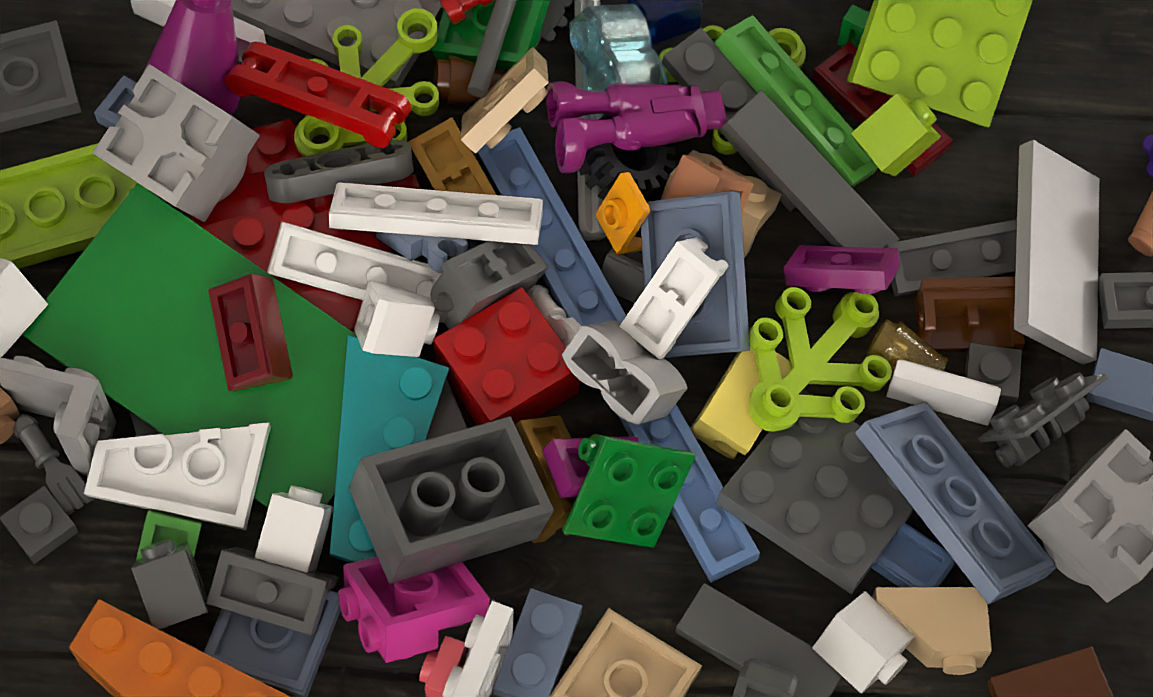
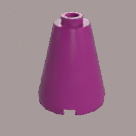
[144,0,241,115]

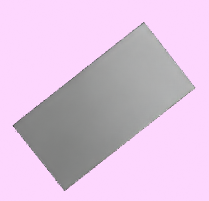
[1014,140,1100,365]

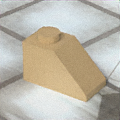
[872,587,992,675]

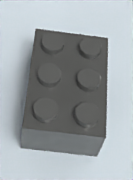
[349,416,554,584]

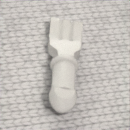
[527,285,581,348]

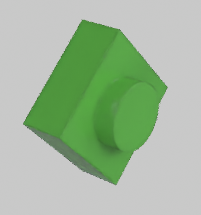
[136,509,203,560]

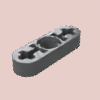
[264,139,414,203]

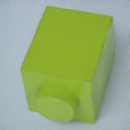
[851,93,941,176]

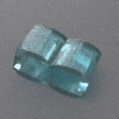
[569,4,667,92]

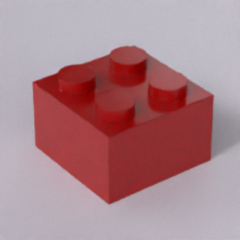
[433,287,580,426]

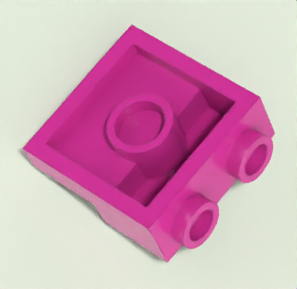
[338,556,490,663]

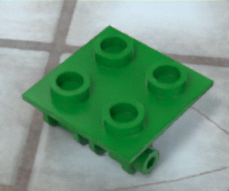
[562,434,696,548]

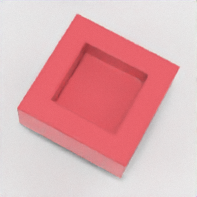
[419,635,467,697]

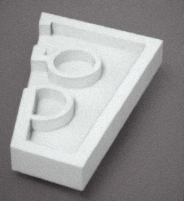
[84,422,271,530]

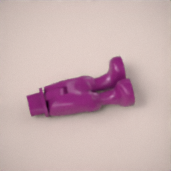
[546,81,727,173]

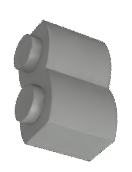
[562,320,687,424]

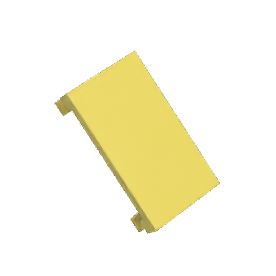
[690,347,792,459]

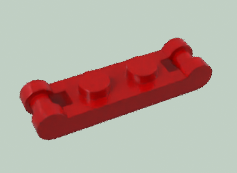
[224,41,412,148]

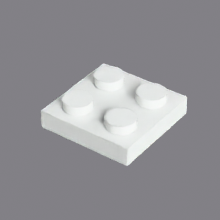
[443,601,513,697]

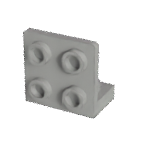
[0,356,117,477]

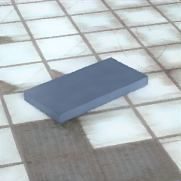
[855,402,1057,604]

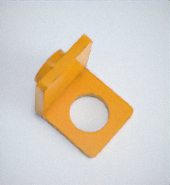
[595,172,650,254]

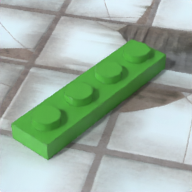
[714,15,878,188]

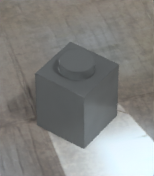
[131,539,209,630]

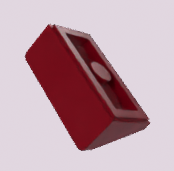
[208,274,293,392]

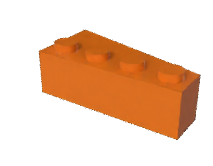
[69,600,290,697]

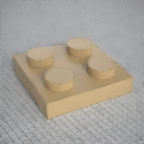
[460,47,549,154]

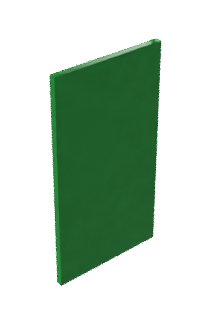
[21,183,357,508]

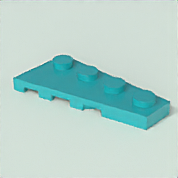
[330,335,449,563]

